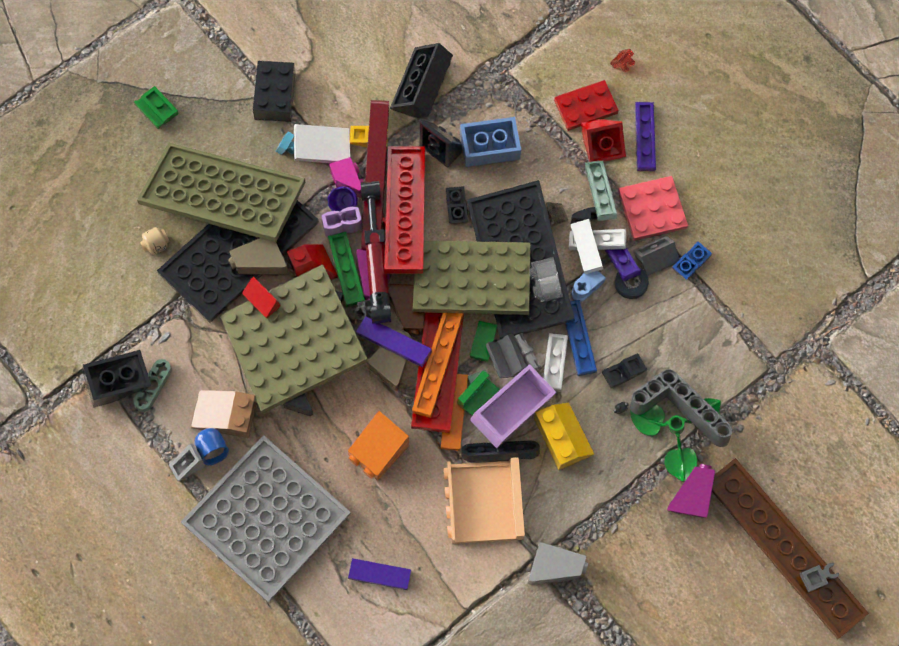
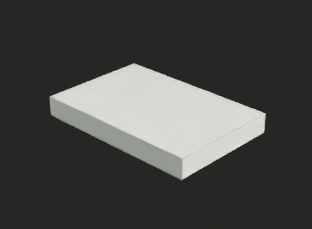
[294,124,350,163]

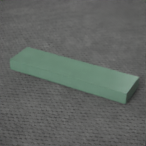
[585,161,617,221]

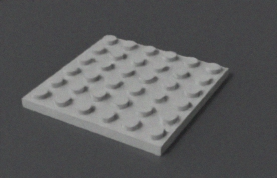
[181,435,351,603]

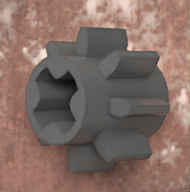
[353,300,372,323]

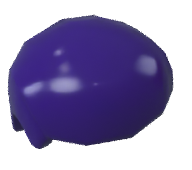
[328,186,358,212]

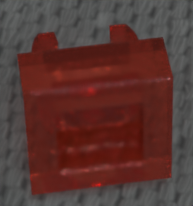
[610,49,635,72]

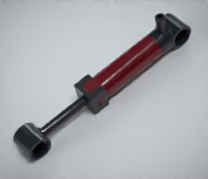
[360,181,391,324]

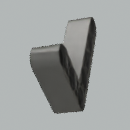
[630,369,733,447]

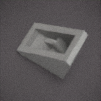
[169,443,205,481]

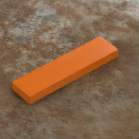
[441,374,468,451]

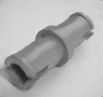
[514,333,541,370]

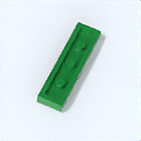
[328,232,365,307]

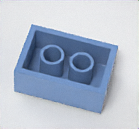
[460,117,521,167]

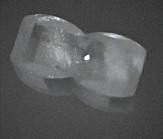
[529,257,563,302]

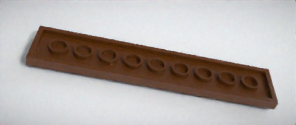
[712,458,869,640]

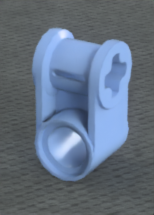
[571,271,606,302]

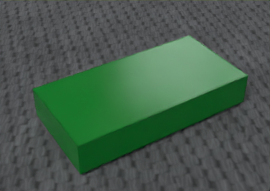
[470,321,497,362]

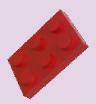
[554,80,619,131]

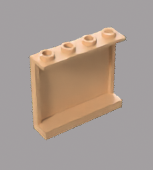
[444,458,525,544]

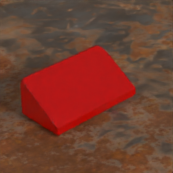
[242,277,281,319]

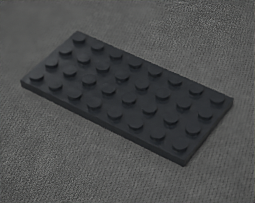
[467,180,575,339]
[157,200,319,323]

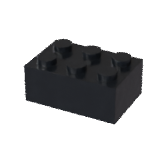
[253,61,296,122]

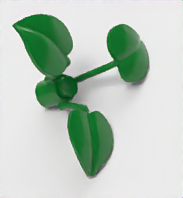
[630,398,721,482]

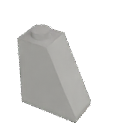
[527,542,588,585]

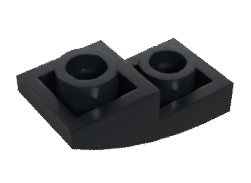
[446,186,468,224]

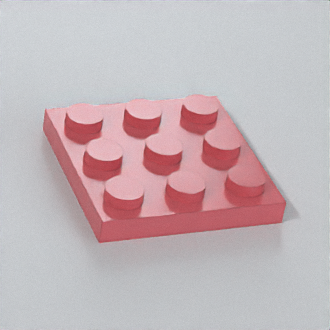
[618,176,688,241]

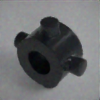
[613,402,629,414]

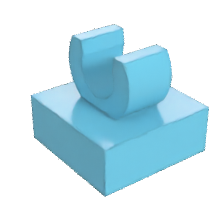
[276,131,294,155]

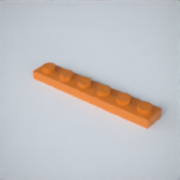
[412,313,464,418]

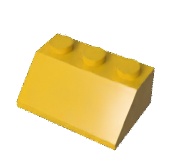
[534,403,594,470]

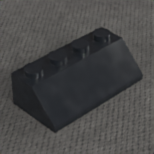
[390,43,453,118]

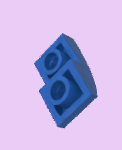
[672,242,712,280]

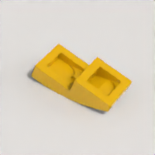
[350,126,388,148]

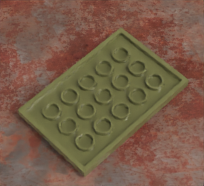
[413,241,530,315]

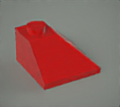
[581,119,626,162]
[287,244,338,280]

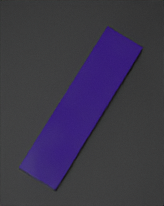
[635,102,656,171]
[356,316,432,367]

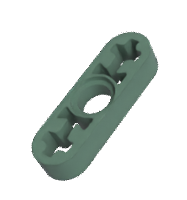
[133,359,172,412]

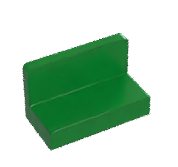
[457,370,500,416]

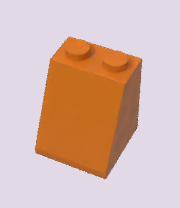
[348,411,409,481]

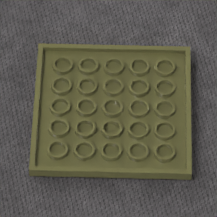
[220,265,369,413]

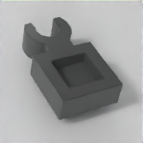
[800,563,839,592]

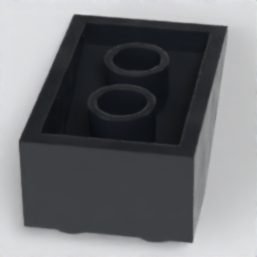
[419,120,462,168]
[82,350,151,408]

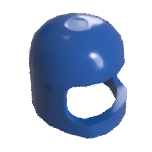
[194,428,229,466]

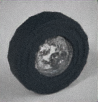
[614,267,649,299]

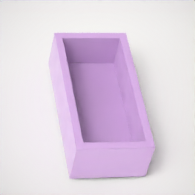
[470,364,556,448]

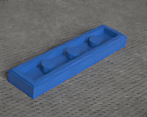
[565,300,597,376]

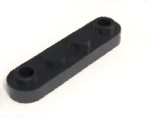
[461,440,540,462]

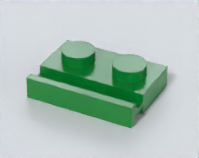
[134,86,179,129]

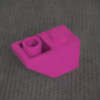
[329,157,363,198]

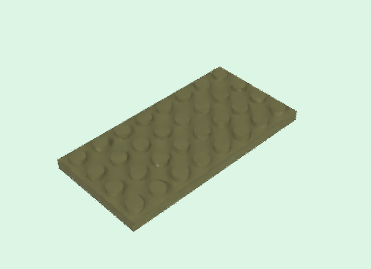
[137,142,306,242]

